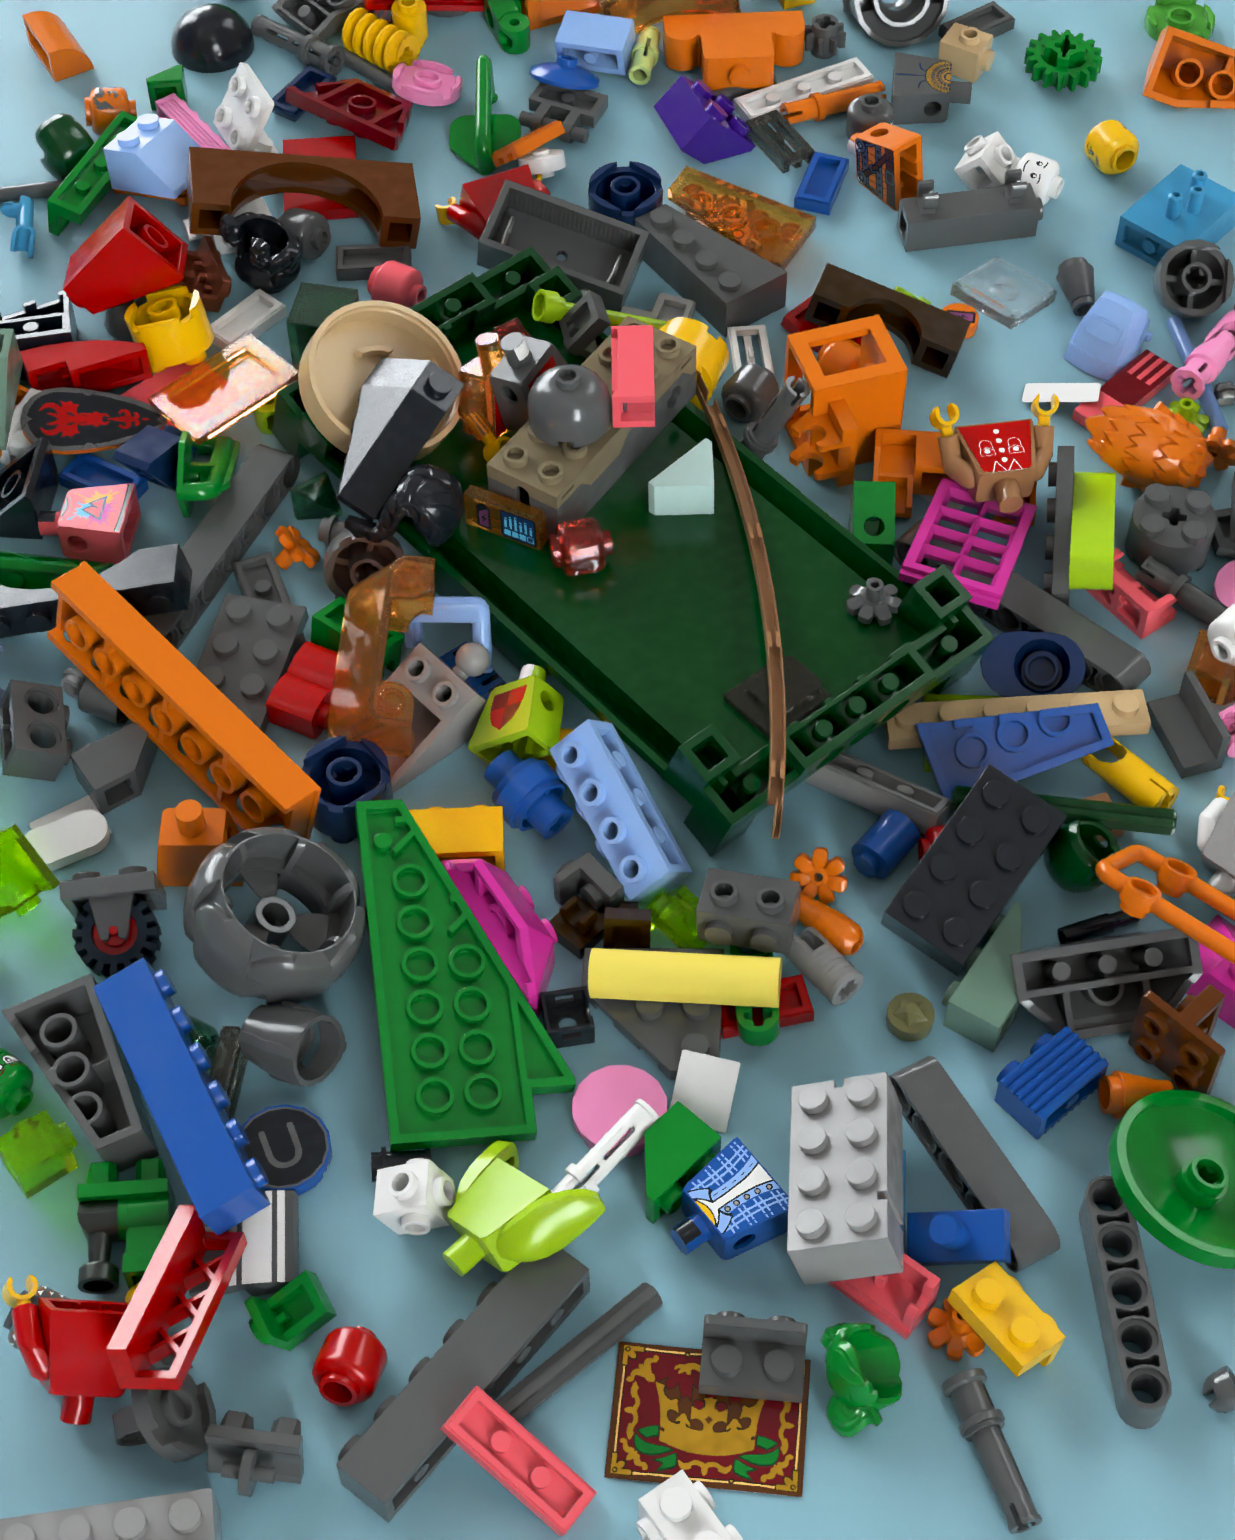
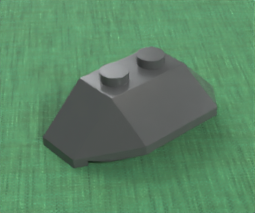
[1009,928,1203,1039]

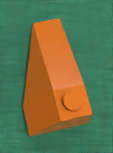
[1142,26,1235,109]

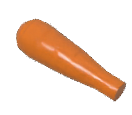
[798,893,864,956]

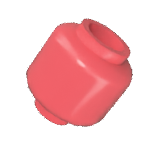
[367,260,427,308]

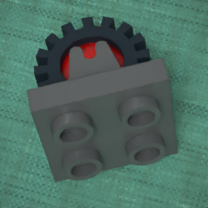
[59,866,167,979]

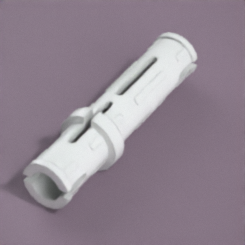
[551,1098,660,1193]

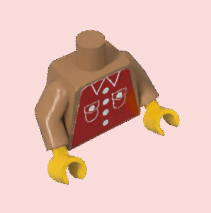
[929,394,1059,513]

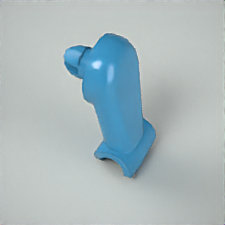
[0,195,35,258]

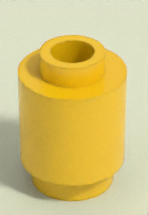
[391,0,428,48]

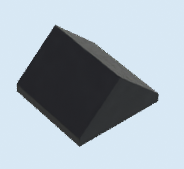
[0,436,59,540]

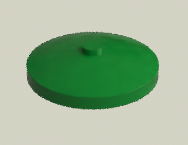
[1109,1090,1235,1269]

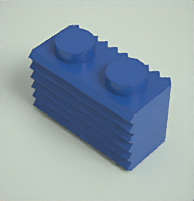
[994,1026,1109,1139]

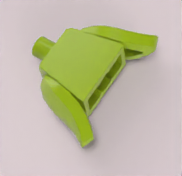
[442,1140,606,1277]

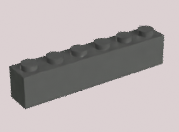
[336,1249,590,1523]

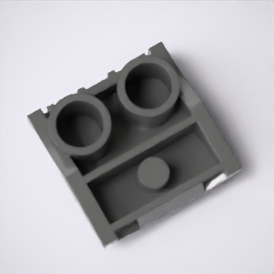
[272,0,365,42]

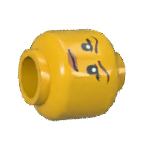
[1084,120,1139,175]

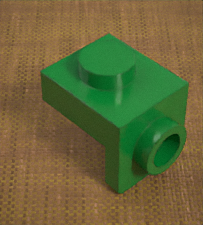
[244,1270,337,1351]

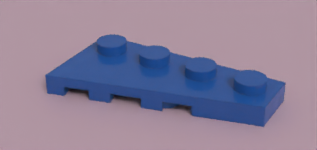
[914,703,1114,801]

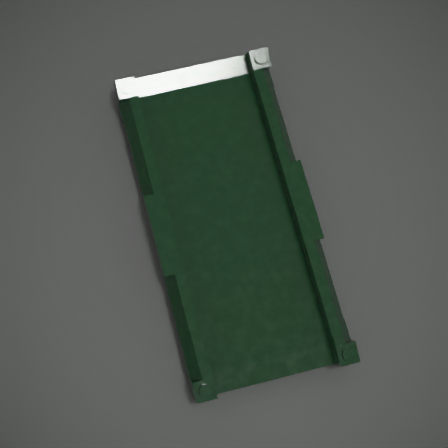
[272,246,995,857]

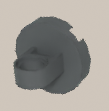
[112,1354,216,1463]

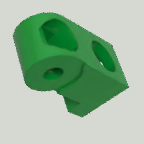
[484,0,530,55]

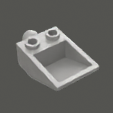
[337,642,490,793]

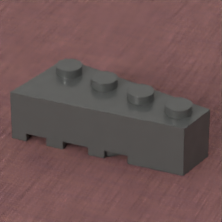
[635,204,787,337]

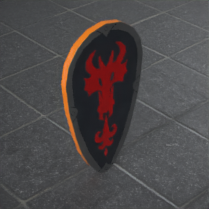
[20,387,167,455]

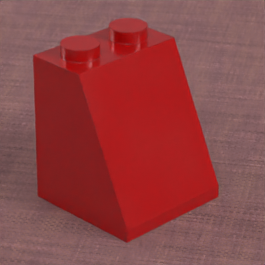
[63,196,188,315]

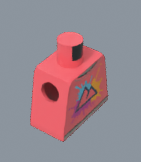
[38,483,141,564]

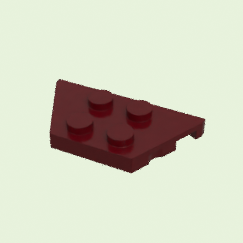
[285,78,413,151]

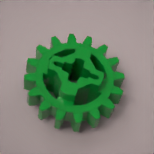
[1024,30,1103,91]

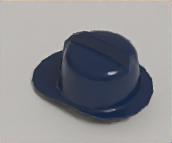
[980,631,1086,697]

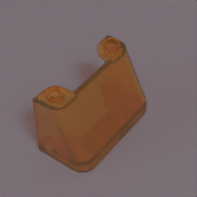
[327,556,435,758]

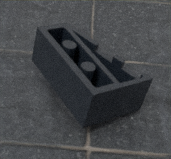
[0,291,78,381]

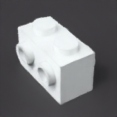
[635,1469,743,1540]

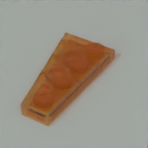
[668,166,816,270]

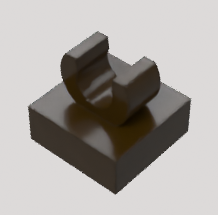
[549,895,604,960]
[603,901,651,948]

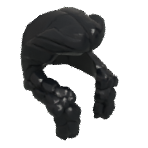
[218,212,303,294]
[344,464,464,547]

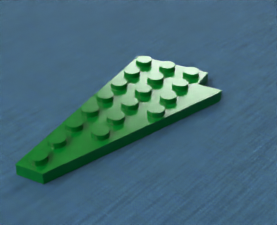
[355,799,576,1151]

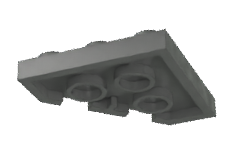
[582,948,724,1080]

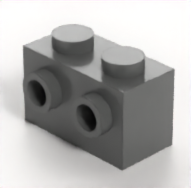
[696,868,800,955]

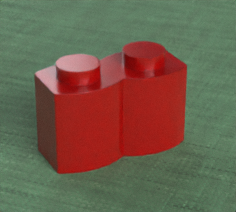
[265,641,358,739]

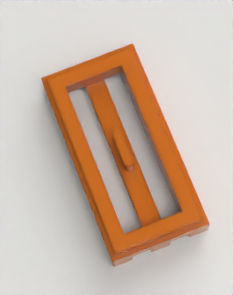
[491,120,566,168]

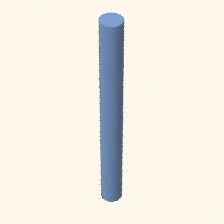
[1166,316,1229,432]

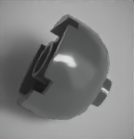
[1153,239,1234,319]
[527,364,612,448]
[323,529,408,610]

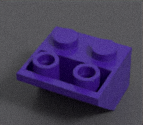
[654,75,756,164]

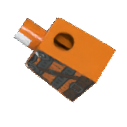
[847,122,923,211]

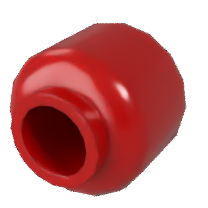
[312,1326,388,1406]

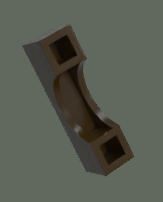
[804,263,971,378]

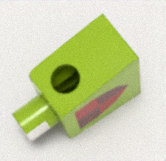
[467,664,564,765]

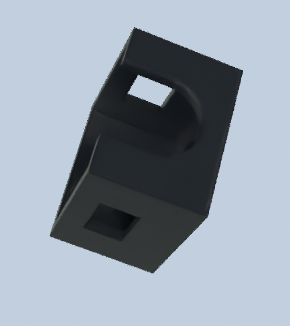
[540,986,595,1048]

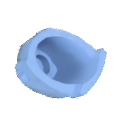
[1064,291,1153,381]

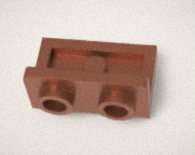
[172,235,232,312]

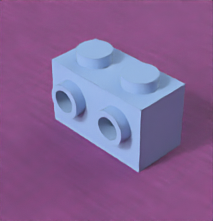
[555,10,637,76]

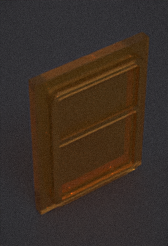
[147,333,299,445]

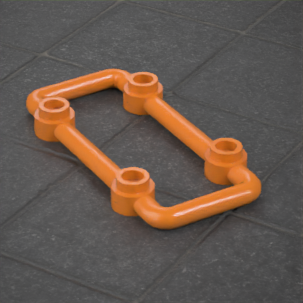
[1095,844,1235,965]

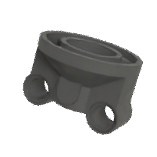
[843,0,949,47]

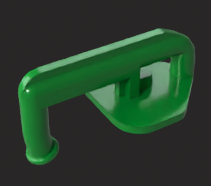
[449,55,521,175]
[176,431,240,518]

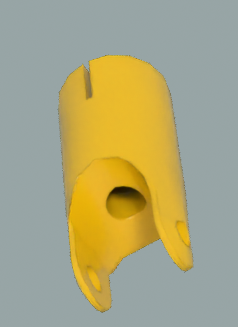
[1080,736,1179,809]

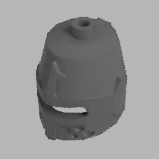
[239,1000,347,1087]

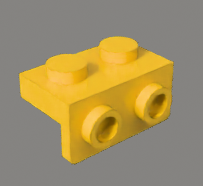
[947,1261,1066,1377]

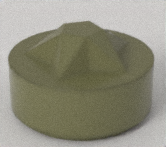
[886,993,935,1042]

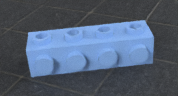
[549,719,693,903]

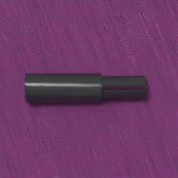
[1057,910,1140,944]

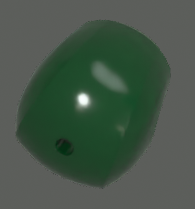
[35,113,94,180]
[1043,819,1121,893]

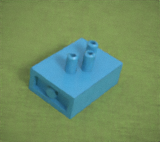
[1115,164,1235,267]

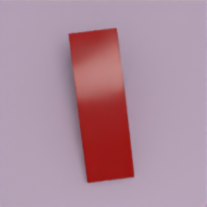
[20,340,153,392]

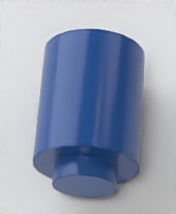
[851,809,920,879]

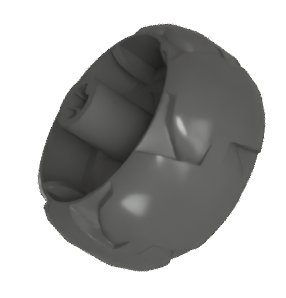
[183,827,366,1005]

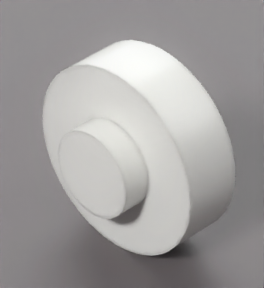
[517,148,566,179]

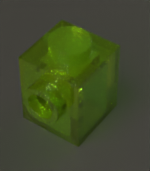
[0,1110,78,1199]

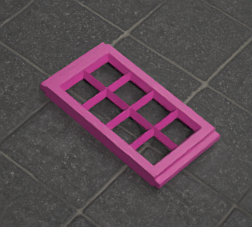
[898,478,1037,610]

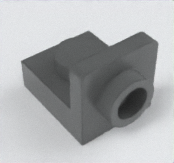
[558,290,611,358]
[553,852,624,914]

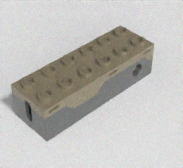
[486,316,696,544]

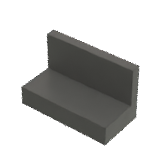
[1147,670,1231,779]

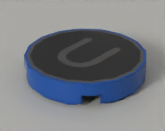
[242,1104,332,1196]

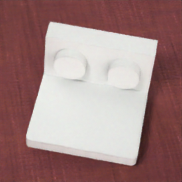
[213,62,279,153]

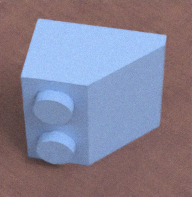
[103,114,200,199]

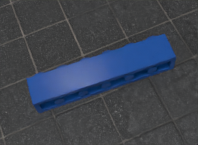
[93,958,271,1236]

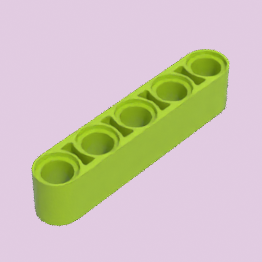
[1069,472,1116,590]

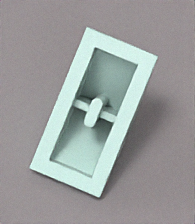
[648,438,714,515]

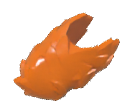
[1084,401,1214,493]

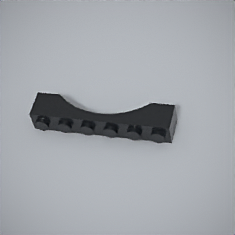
[0,543,193,638]

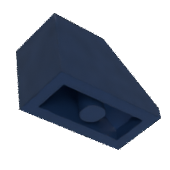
[112,425,198,492]

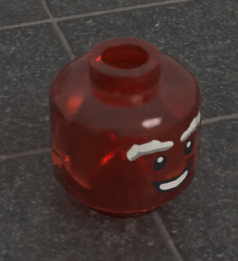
[549,517,613,577]

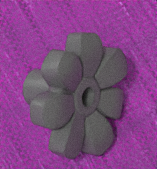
[846,577,902,626]

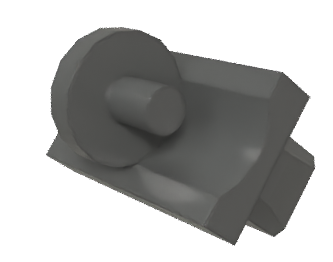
[205,1410,304,1497]

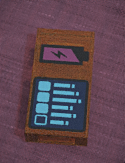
[463,485,547,550]

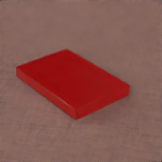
[283,135,359,220]

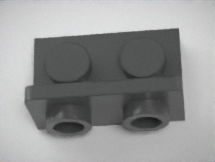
[698,1311,808,1403]

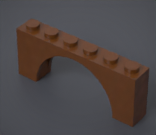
[186,147,421,249]

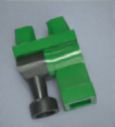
[77,1158,175,1294]

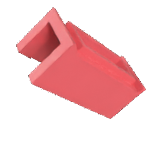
[611,325,655,428]

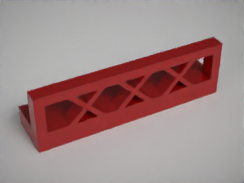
[106,1205,247,1390]

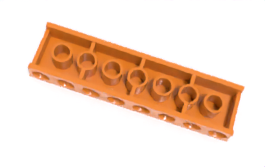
[47,561,322,840]

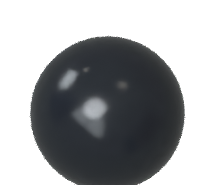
[171,3,255,73]

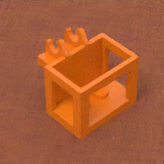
[784,314,908,487]

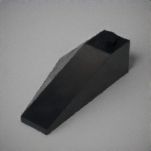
[336,358,465,523]

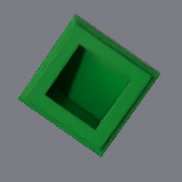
[146,64,187,110]

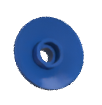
[529,55,600,90]

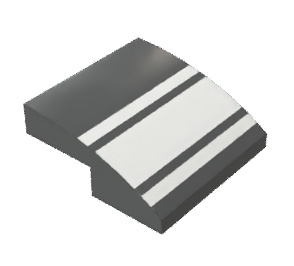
[189,1190,299,1297]

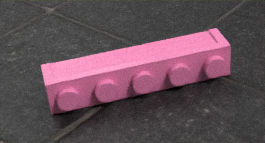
[155,93,231,150]

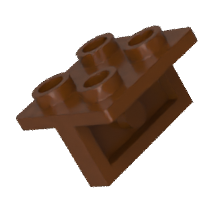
[1128,984,1226,1095]

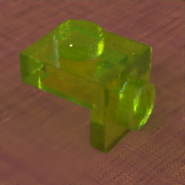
[645,885,708,949]

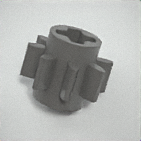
[804,14,846,59]

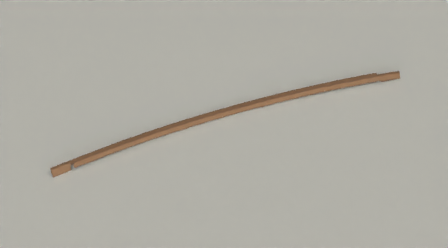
[696,371,786,839]

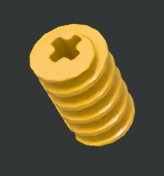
[342,8,421,75]

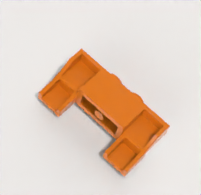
[872,428,1037,526]

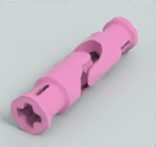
[1170,305,1235,400]

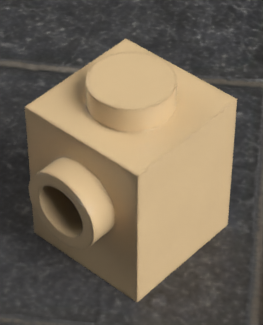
[938,22,995,83]

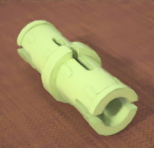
[629,25,661,85]

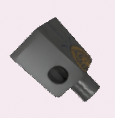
[891,52,972,125]

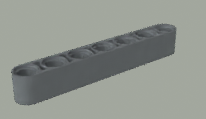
[894,518,1151,692]

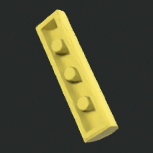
[588,948,782,1008]

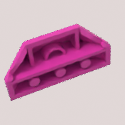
[441,859,558,1018]

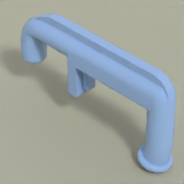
[364,596,493,673]

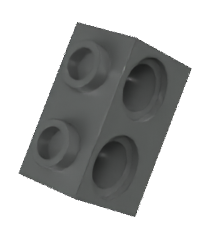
[0,679,72,782]

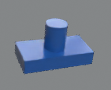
[907,1208,1011,1266]

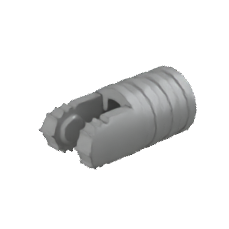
[784,926,864,1006]

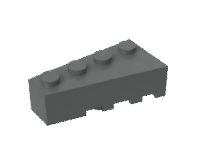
[1,974,159,1173]

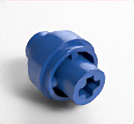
[484,750,574,839]

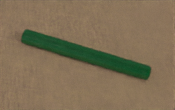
[951,785,1177,836]

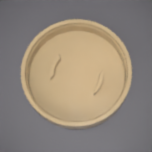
[298,300,466,462]

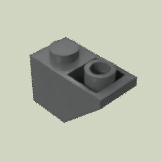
[70,716,159,815]

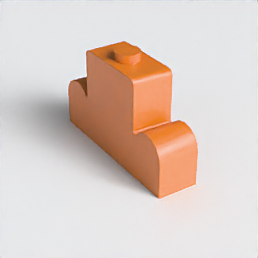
[663,10,805,90]

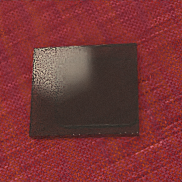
[723,654,831,740]

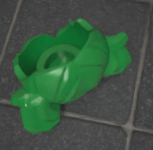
[820,1322,902,1437]

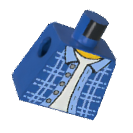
[670,1137,789,1260]

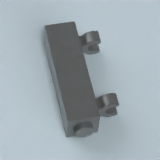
[897,169,1043,252]

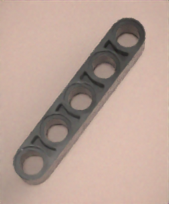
[889,1056,1060,1273]
[1079,1175,1172,1429]

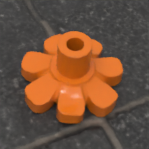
[1204,426,1235,471]
[274,525,321,570]
[789,847,848,904]
[927,1298,985,1362]

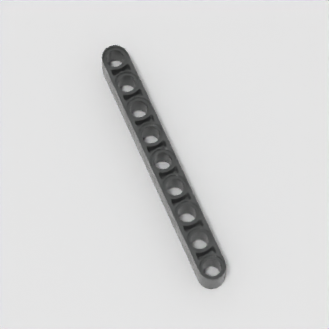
[78,444,300,725]

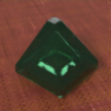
[290,471,343,520]

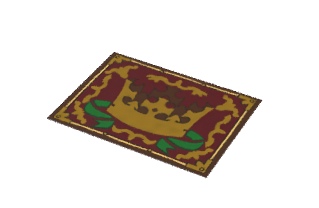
[604,1341,811,1497]

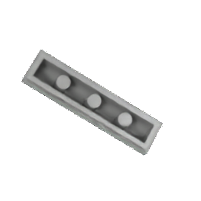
[803,753,952,835]

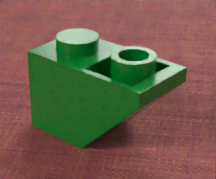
[644,1101,722,1224]

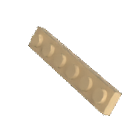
[884,689,1151,750]

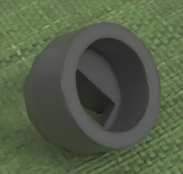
[1202,1365,1235,1413]

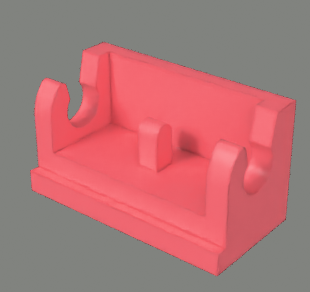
[1086,548,1177,640]
[828,1253,941,1340]

